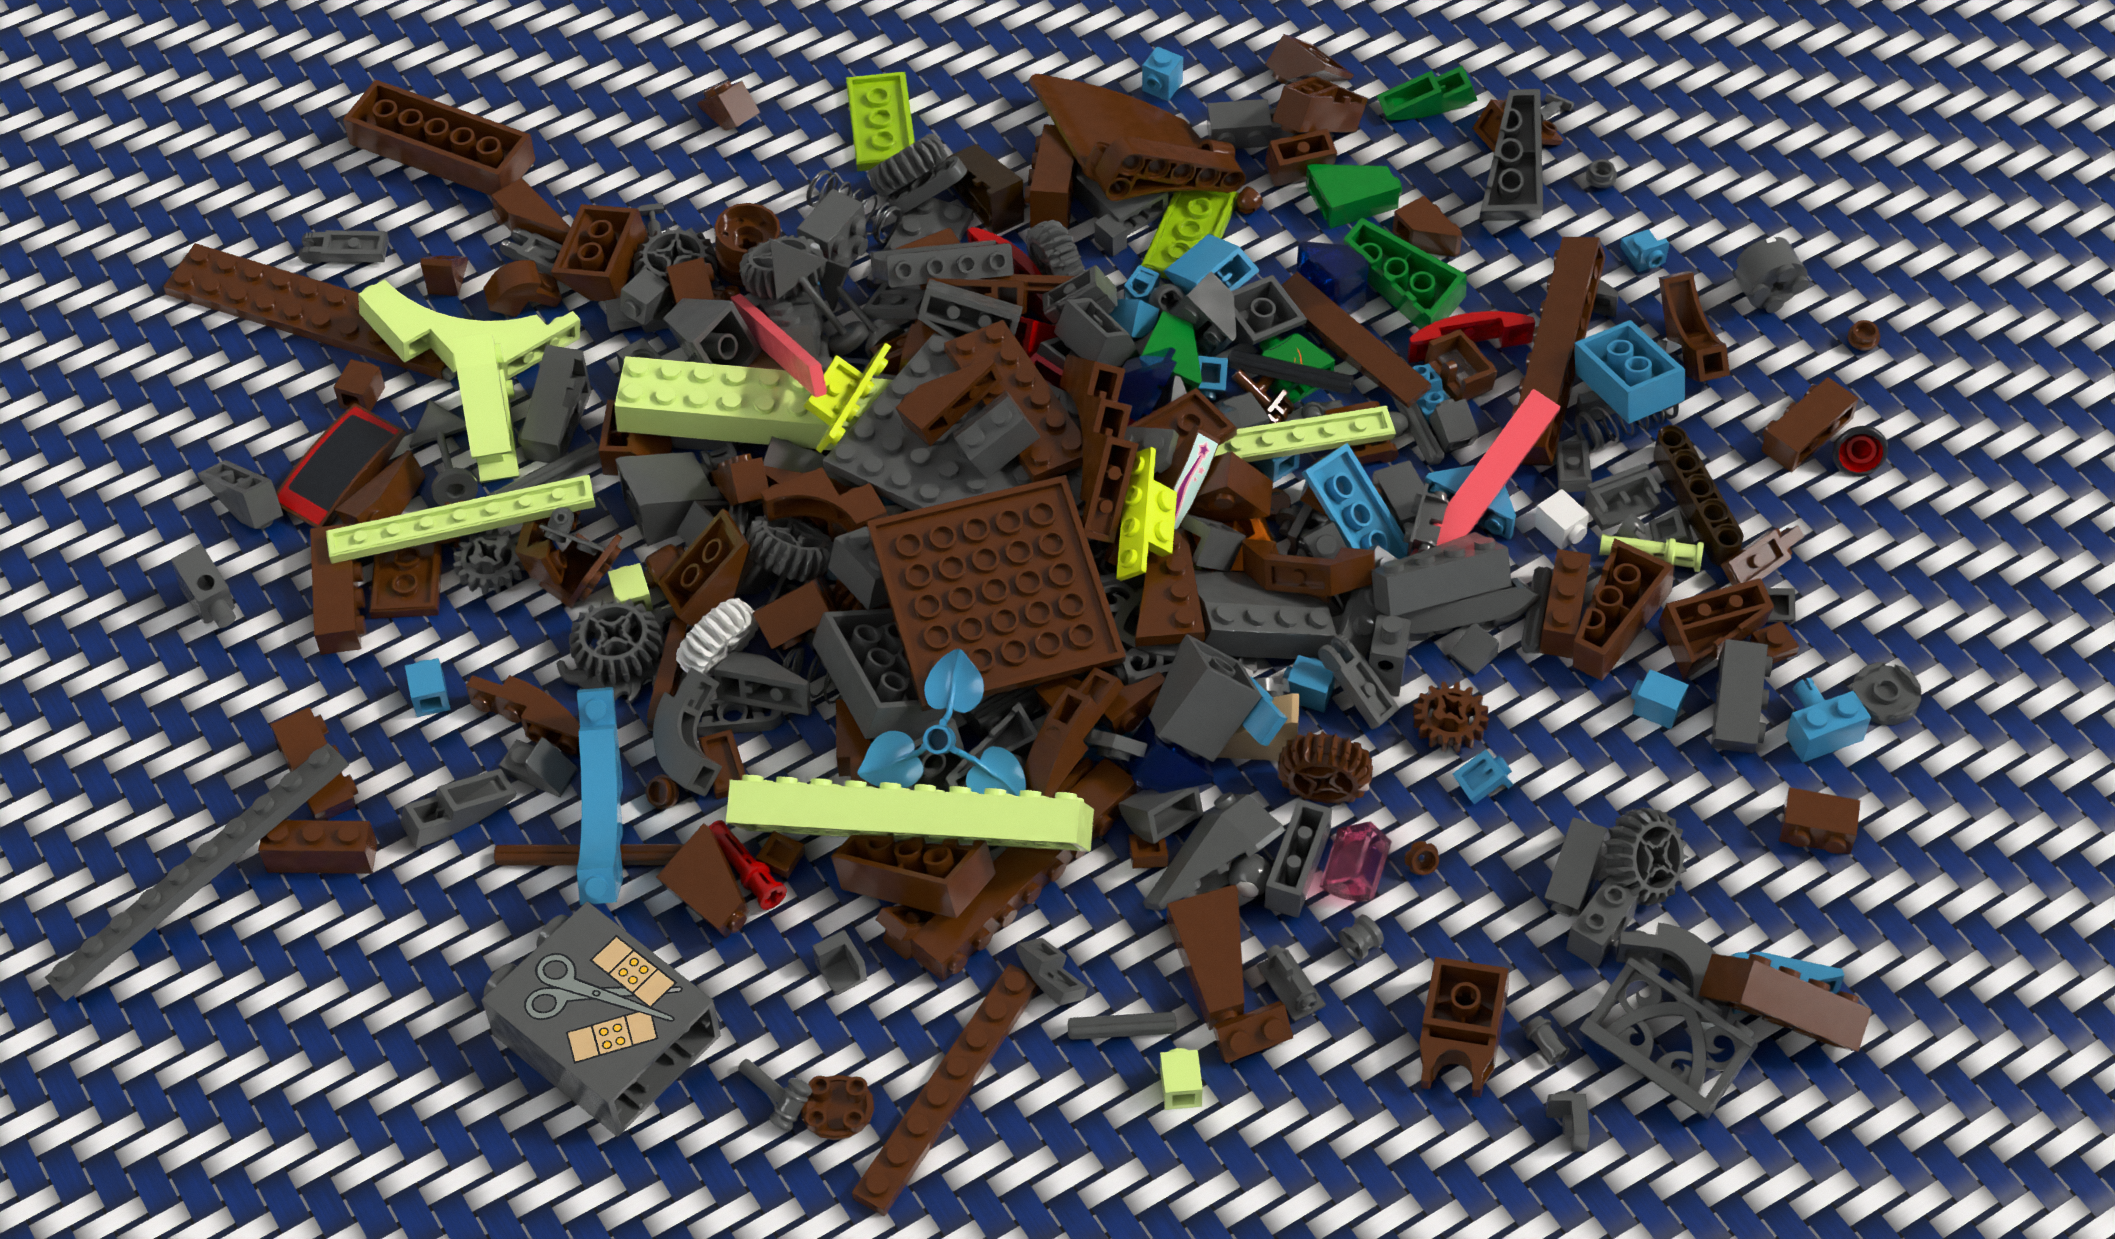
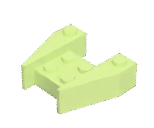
[452,332,520,483]

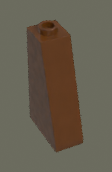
[1167,884,1244,1031]

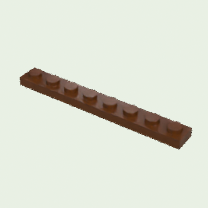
[852,963,1040,1217]

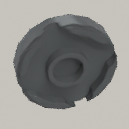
[1850,662,1922,725]

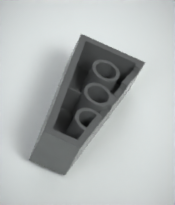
[1479,89,1543,221]
[1371,532,1512,616]

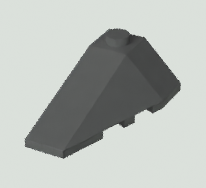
[1143,792,1285,910]

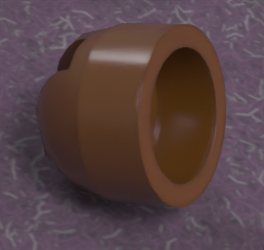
[1236,186,1263,214]

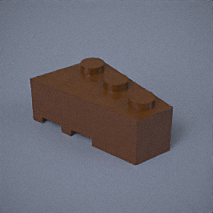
[1272,76,1368,134]

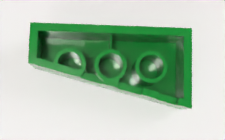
[1344,217,1467,330]

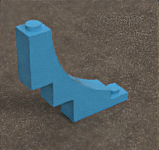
[576,687,623,905]

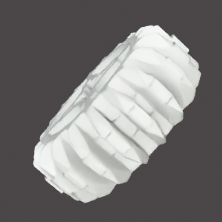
[676,598,759,676]

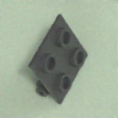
[539,508,607,555]

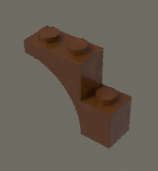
[1659,271,1730,382]
[761,467,888,533]
[1035,671,1166,736]

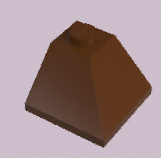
[1265,34,1354,85]

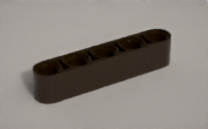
[1653,425,1744,567]

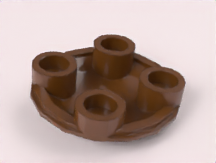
[801,1075,874,1140]

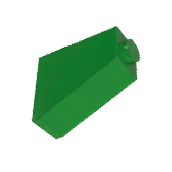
[1306,164,1402,229]
[1131,311,1202,393]

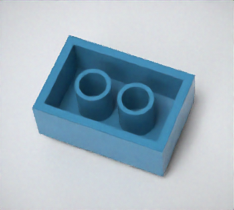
[1574,320,1685,424]

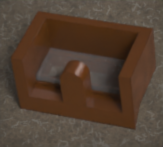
[1424,329,1498,402]

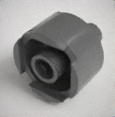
[1733,237,1809,313]

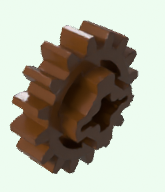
[1413,682,1489,753]

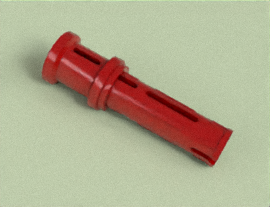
[709,820,787,910]

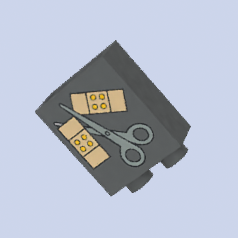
[482,901,721,1137]

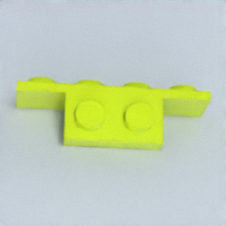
[803,343,891,453]
[1116,447,1177,581]

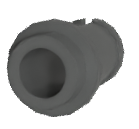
[1524,1016,1570,1065]

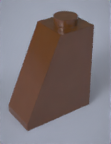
[656,823,750,938]

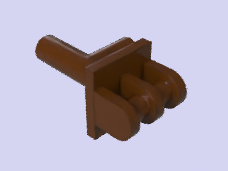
[1231,369,1295,424]

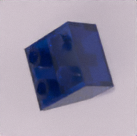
[1117,347,1177,421]

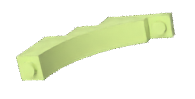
[358,279,580,380]

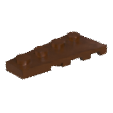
[1135,528,1205,647]

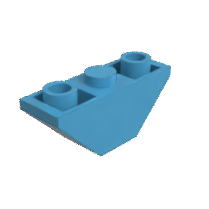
[1424,465,1516,540]

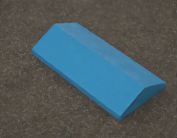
[1302,443,1413,560]

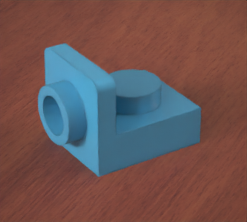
[1620,229,1669,272]
[1452,749,1514,804]

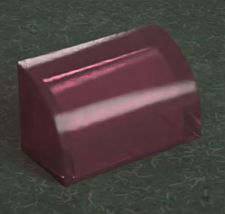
[1319,821,1392,902]

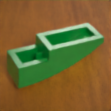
[1376,65,1478,120]

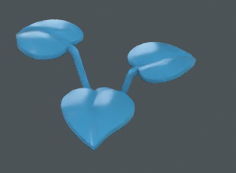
[857,649,1026,796]

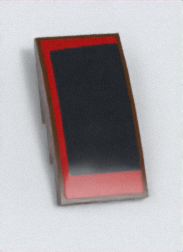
[276,403,407,528]

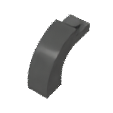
[653,667,722,797]
[1616,922,1730,1023]

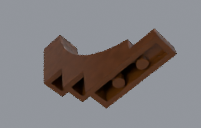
[1059,354,1139,544]

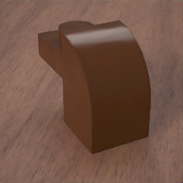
[483,260,562,317]

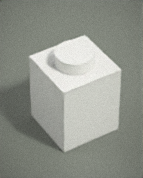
[1534,489,1589,549]

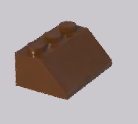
[551,204,647,302]

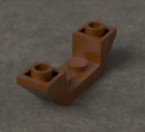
[515,510,581,585]
[1242,539,1375,596]

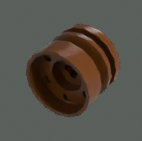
[714,203,781,287]

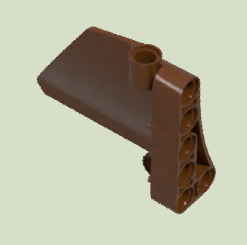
[1029,74,1246,201]

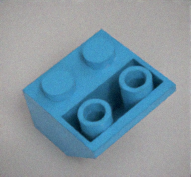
[1164,234,1260,295]

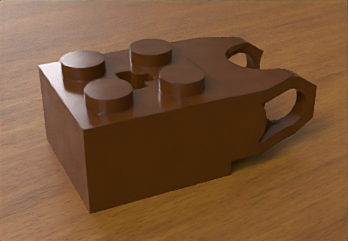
[1419,957,1509,1098]

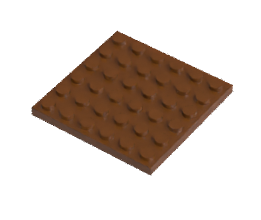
[867,475,1126,712]

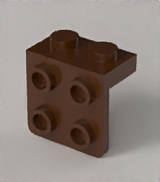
[539,533,622,608]

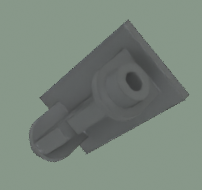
[1403,483,1449,556]
[1256,945,1326,1022]

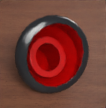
[1832,426,1888,477]

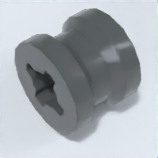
[1338,914,1384,961]

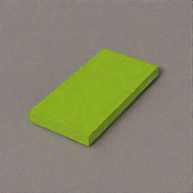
[846,72,915,171]
[1141,190,1239,280]

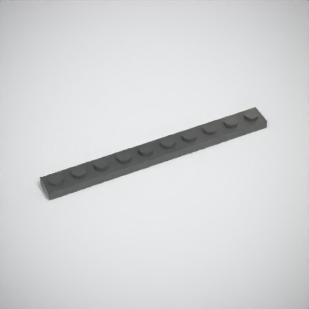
[45,743,349,1002]

